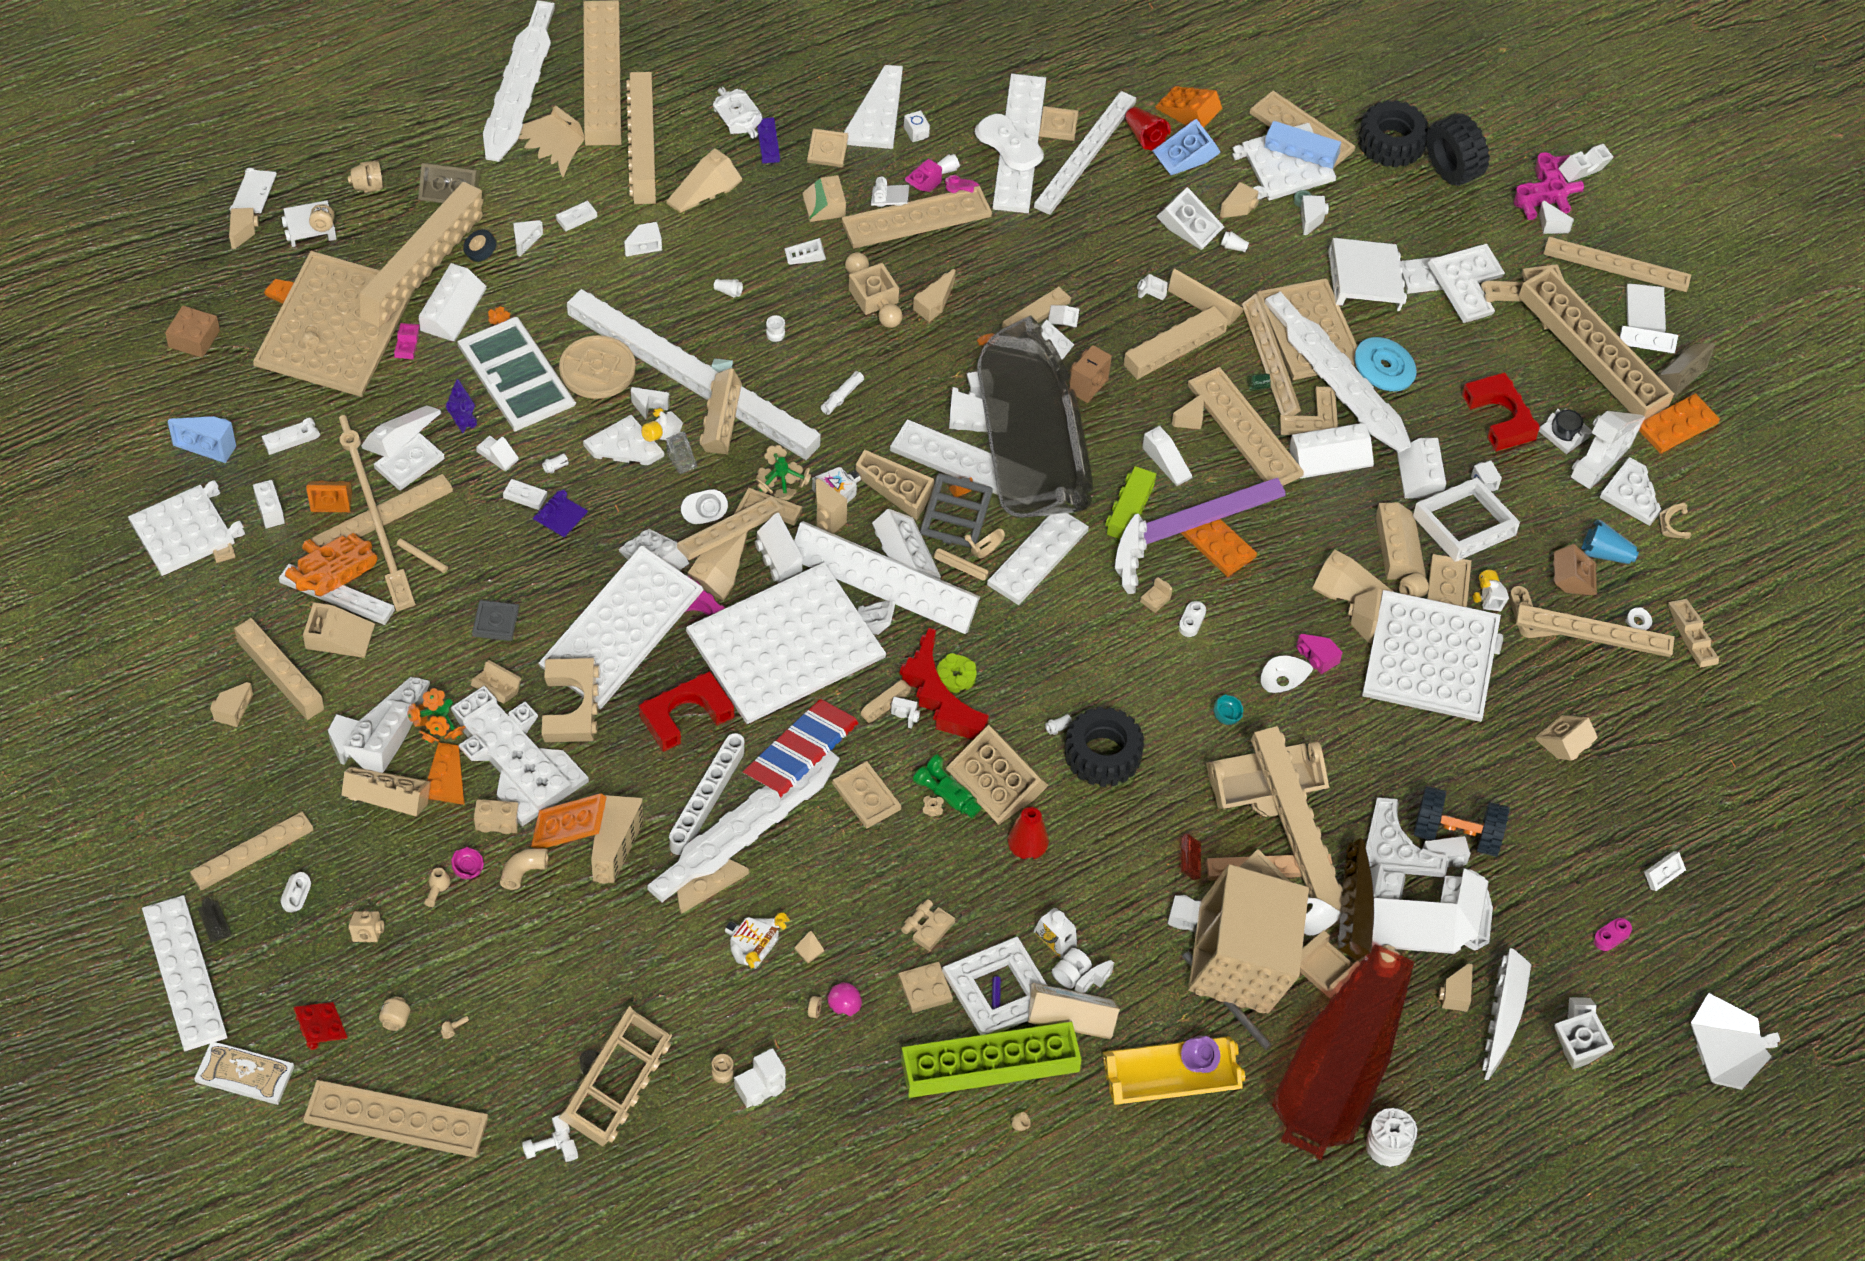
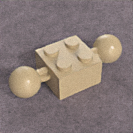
[845,253,903,328]

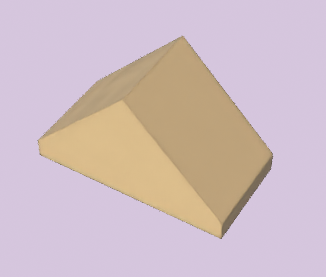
[1172,394,1204,429]

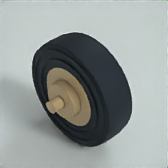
[463,229,496,262]

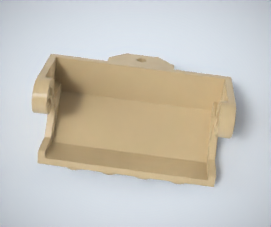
[1206,742,1329,817]

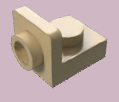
[1140,577,1172,613]

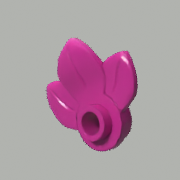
[945,175,979,193]

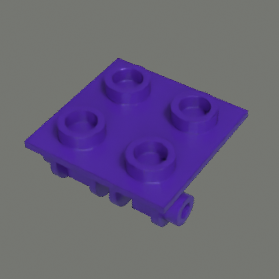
[446,379,477,433]
[533,490,588,537]

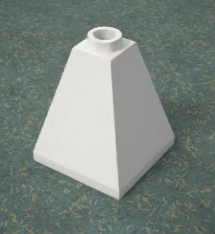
[1555,1011,1614,1069]

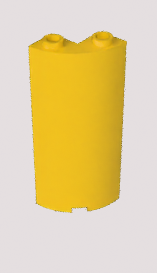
[1103,1036,1245,1105]

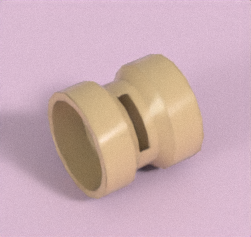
[712,1054,734,1083]

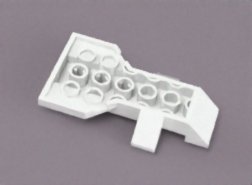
[451,686,589,826]

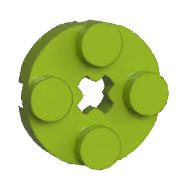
[937,653,977,693]

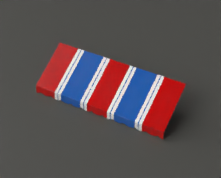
[742,699,859,798]

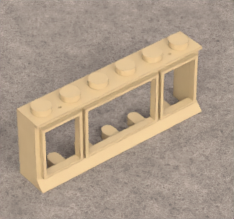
[559,1006,672,1147]

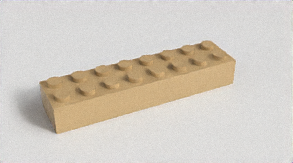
[627,72,656,204]

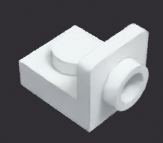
[1137,274,1168,300]
[891,697,920,729]

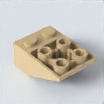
[303,602,375,658]

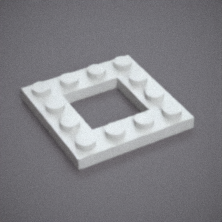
[942,937,1047,1035]

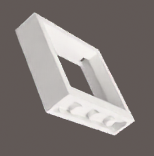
[1413,478,1520,562]

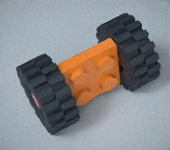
[1414,786,1510,857]

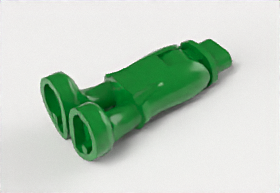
[913,754,982,818]

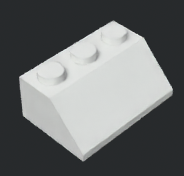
[1397,438,1446,498]
[755,513,802,584]

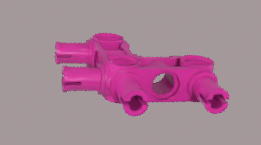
[1513,152,1584,220]

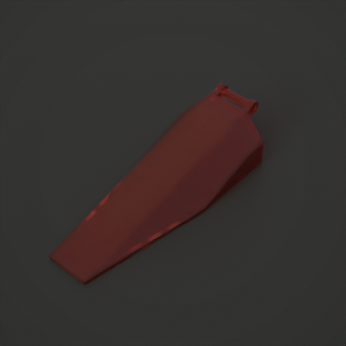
[1272,944,1415,1160]

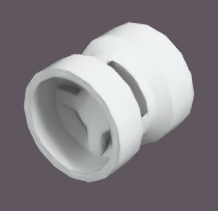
[766,315,785,342]

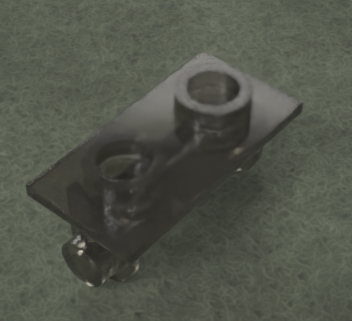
[197,897,232,943]

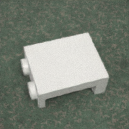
[281,200,336,247]

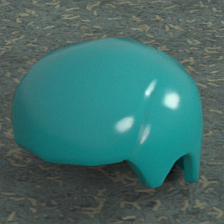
[1213,694,1243,725]

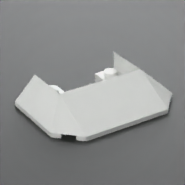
[1370,863,1488,954]

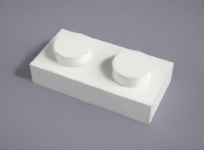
[556,201,597,232]
[503,479,547,510]
[1644,851,1686,891]

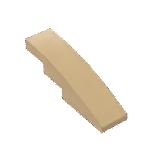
[1668,599,1719,668]

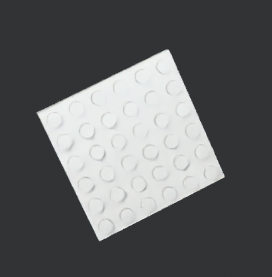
[1362,590,1501,722]

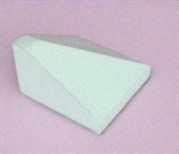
[711,359,733,372]

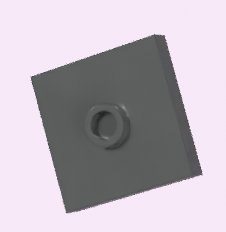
[472,600,520,641]

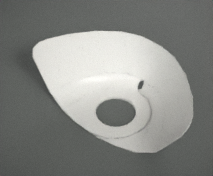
[1261,656,1313,693]
[1304,898,1341,935]

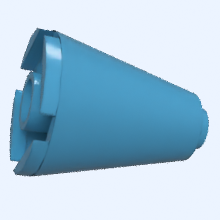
[1582,519,1639,564]

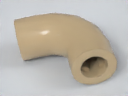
[500,848,548,890]

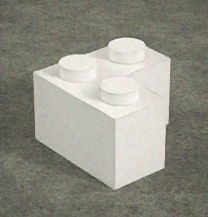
[734,1048,786,1108]

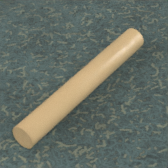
[397,538,448,573]

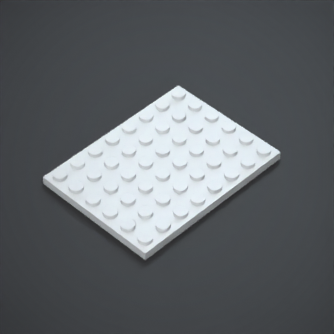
[686,563,886,724]

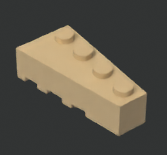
[856,450,934,521]
[342,766,431,816]

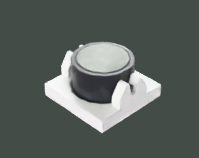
[1539,408,1593,454]

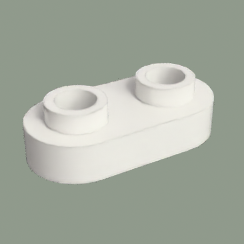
[1179,601,1206,637]
[281,872,311,912]

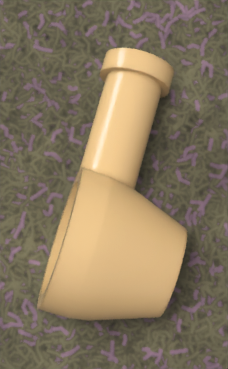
[424,868,450,907]

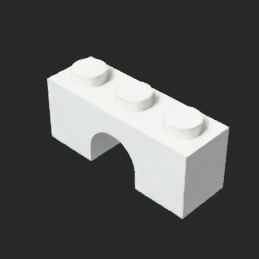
[1558,144,1614,182]

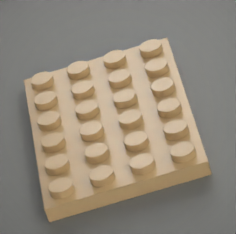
[1257,278,1357,380]

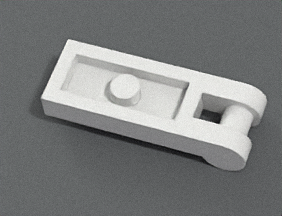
[262,418,320,455]

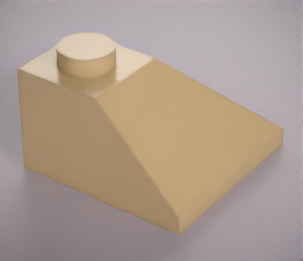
[1348,588,1382,644]

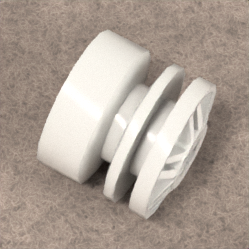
[1366,1108,1417,1167]

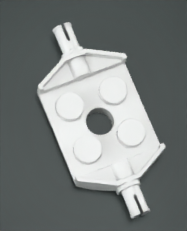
[713,87,762,138]

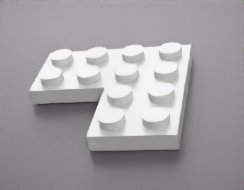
[1428,244,1505,323]

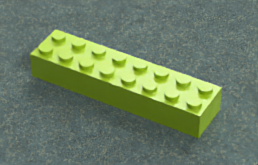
[901,1022,1081,1098]

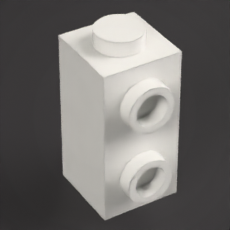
[1423,836,1470,867]

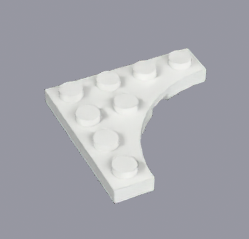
[1366,798,1449,877]

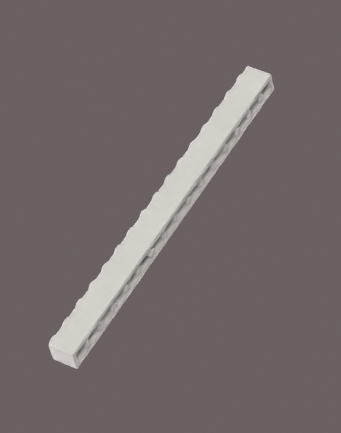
[567,289,820,460]

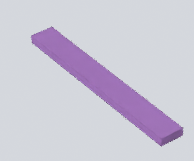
[1144,477,1285,544]

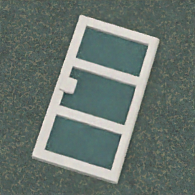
[457,317,576,432]

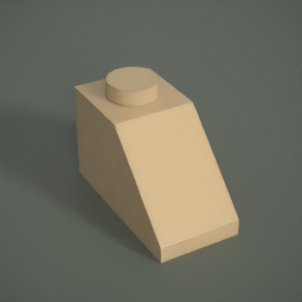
[1220,182,1259,218]
[229,208,259,249]
[210,682,253,727]
[1439,964,1473,1011]

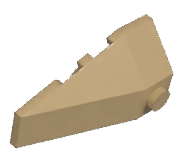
[688,531,748,601]
[1312,549,1393,604]

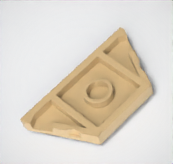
[677,859,749,914]

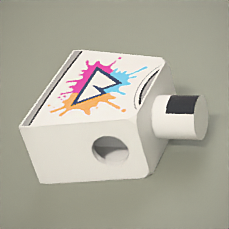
[812,467,861,503]

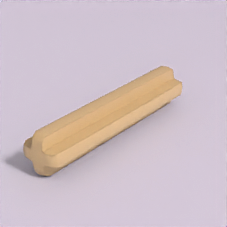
[934,548,989,581]

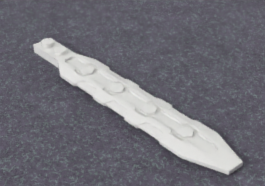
[483,0,555,162]
[1265,292,1411,453]
[648,750,840,902]

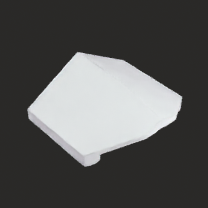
[858,601,895,635]

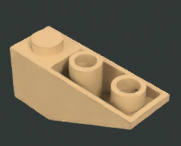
[913,269,956,322]

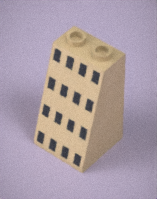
[591,795,644,884]

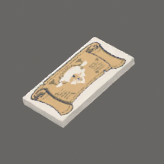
[194,1042,294,1105]

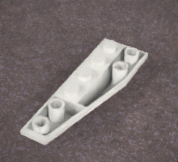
[343,677,430,773]
[1482,948,1531,1080]

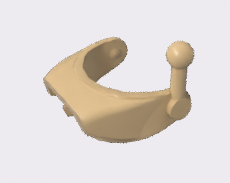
[1659,503,1691,539]
[965,528,1005,558]

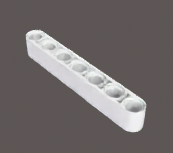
[669,733,744,855]

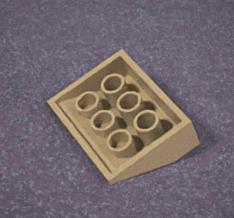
[946,725,1049,824]

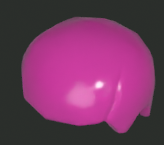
[451,847,484,879]
[827,983,862,1016]

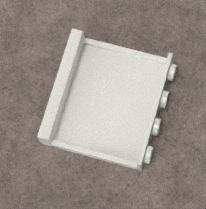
[1328,238,1407,311]

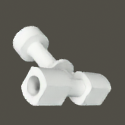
[522,1115,578,1162]

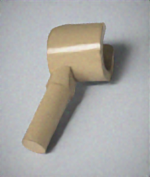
[441,1016,469,1039]

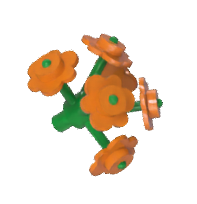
[407,688,466,744]

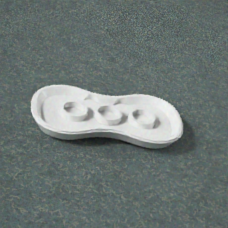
[975,114,1044,171]

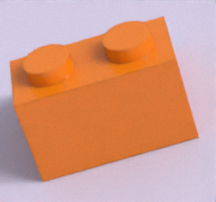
[306,481,352,512]

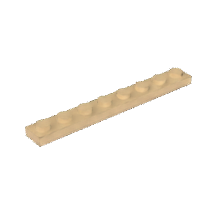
[1544,237,1691,292]
[1242,294,1301,415]
[304,474,453,547]
[1515,604,1674,657]

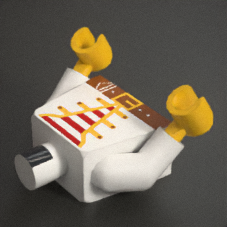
[725,913,790,969]

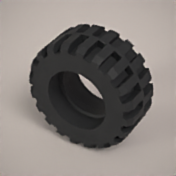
[1358,100,1429,168]
[1426,113,1490,186]
[1065,707,1144,787]

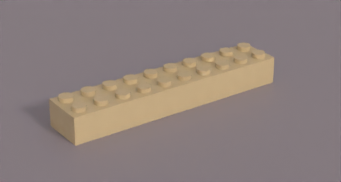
[584,1,621,145]
[360,182,483,328]
[1518,267,1674,420]

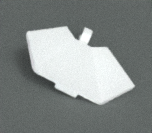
[1691,993,1780,1090]

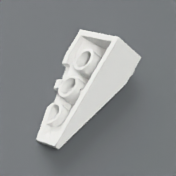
[361,406,441,458]

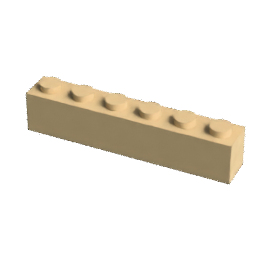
[1124,306,1228,380]
[234,618,324,720]

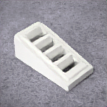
[785,238,826,265]

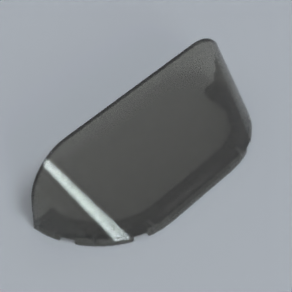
[977,315,1093,518]

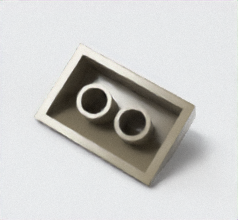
[418,162,480,203]
[1657,343,1715,399]

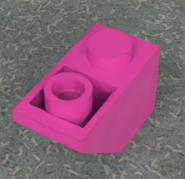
[905,158,942,192]
[1296,634,1343,674]

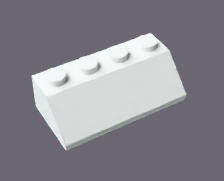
[419,263,487,342]
[1289,423,1374,479]
[872,509,941,579]

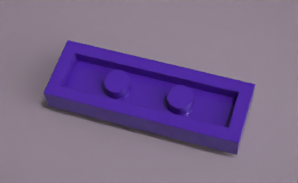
[757,118,780,163]

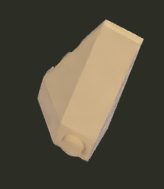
[666,148,742,213]

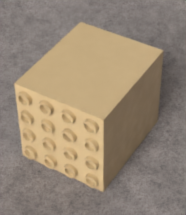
[1188,864,1309,1014]

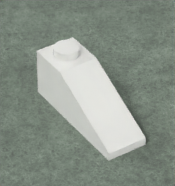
[1142,426,1192,486]

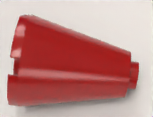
[1125,107,1171,151]
[1008,807,1049,859]

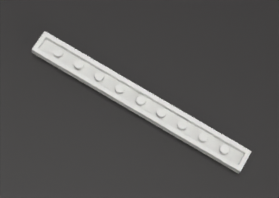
[1034,91,1136,215]

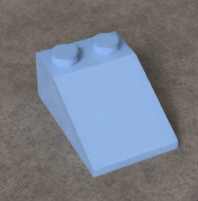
[1153,119,1221,175]
[168,416,236,463]

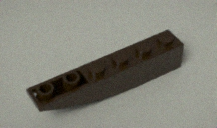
[1338,838,1374,960]

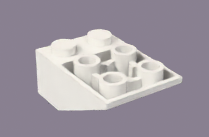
[619,529,689,570]

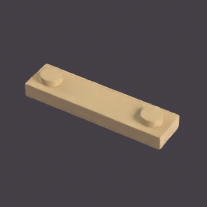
[1002,287,1071,338]

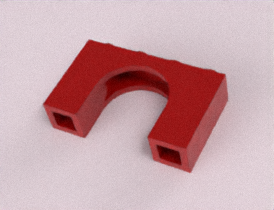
[1462,372,1540,452]
[639,671,734,752]

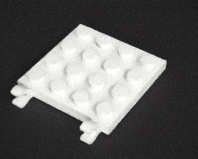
[1232,123,1336,201]
[128,480,245,576]

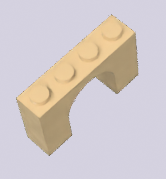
[541,658,600,742]

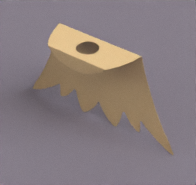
[518,105,585,177]

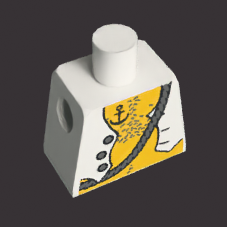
[1034,908,1077,959]

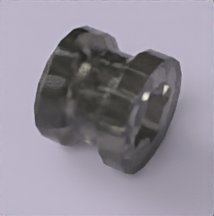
[580,1050,599,1075]

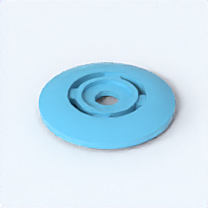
[1354,337,1417,391]

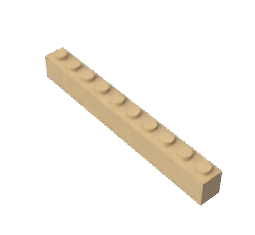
[1251,726,1343,927]

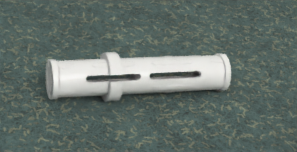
[821,371,864,415]

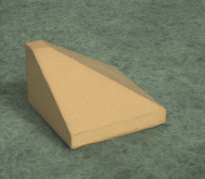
[794,931,824,963]

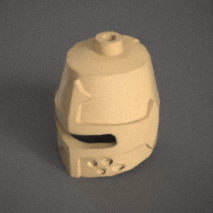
[348,161,383,193]

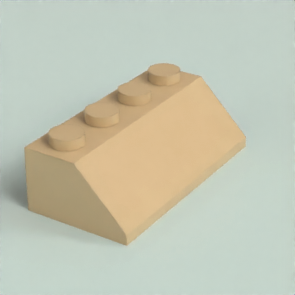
[700,368,742,454]
[1376,503,1426,580]

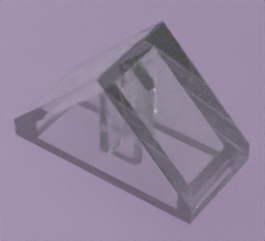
[666,431,698,474]

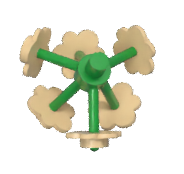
[756,445,811,500]

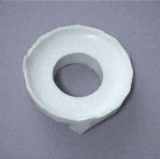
[1625,608,1652,630]

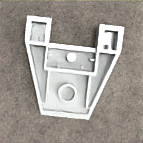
[1571,411,1645,489]

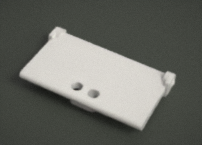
[230,168,277,213]

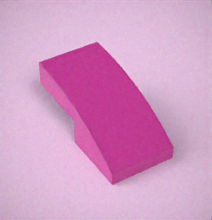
[394,323,420,359]

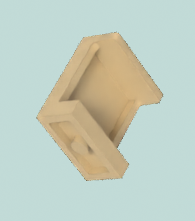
[1300,930,1361,998]

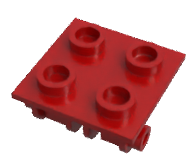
[293,1002,348,1050]

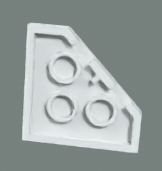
[583,415,664,465]
[1600,457,1661,526]

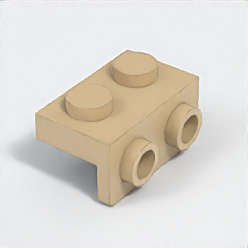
[471,660,521,704]
[474,799,518,834]

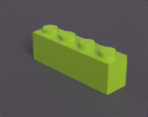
[1105,466,1157,539]

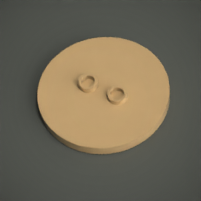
[559,335,636,399]

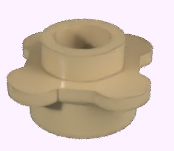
[923,796,944,816]

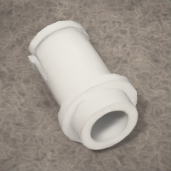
[542,454,569,474]
[1046,714,1072,735]

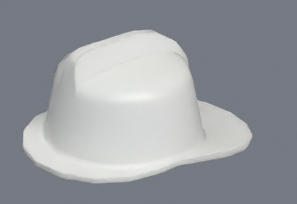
[681,490,728,524]

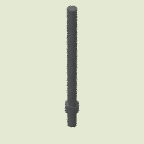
[1182,951,1272,1050]

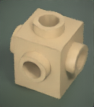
[349,911,384,942]

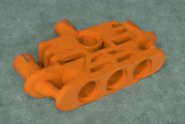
[285,533,377,596]

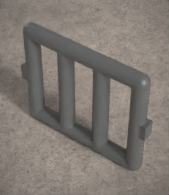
[920,474,993,548]

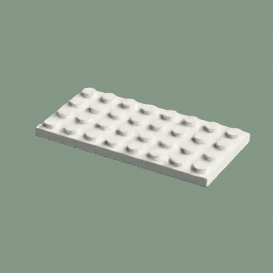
[538,545,703,710]

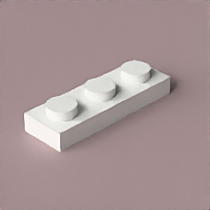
[1620,325,1678,353]

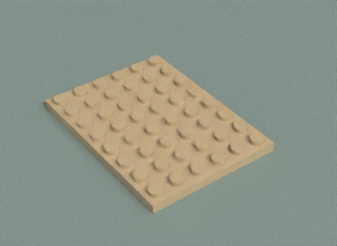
[253,251,415,397]

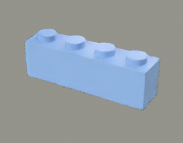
[1265,121,1341,169]

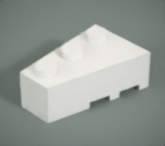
[949,387,1009,434]

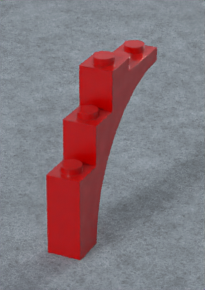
[900,628,989,740]

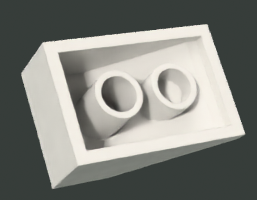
[1156,187,1224,250]

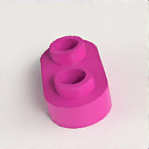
[1594,918,1632,951]

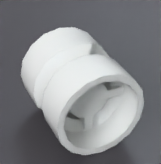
[1052,948,1092,989]

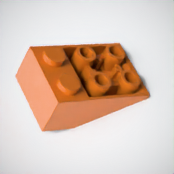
[1155,86,1222,128]

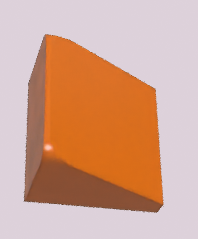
[949,477,973,497]

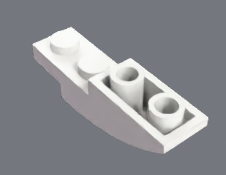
[1115,514,1147,594]

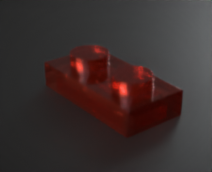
[1181,834,1201,881]

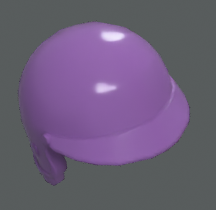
[1181,1036,1220,1073]

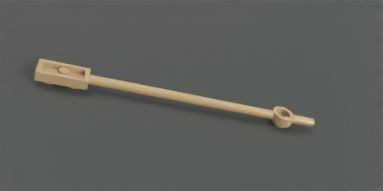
[339,415,416,612]

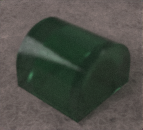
[1247,373,1271,391]

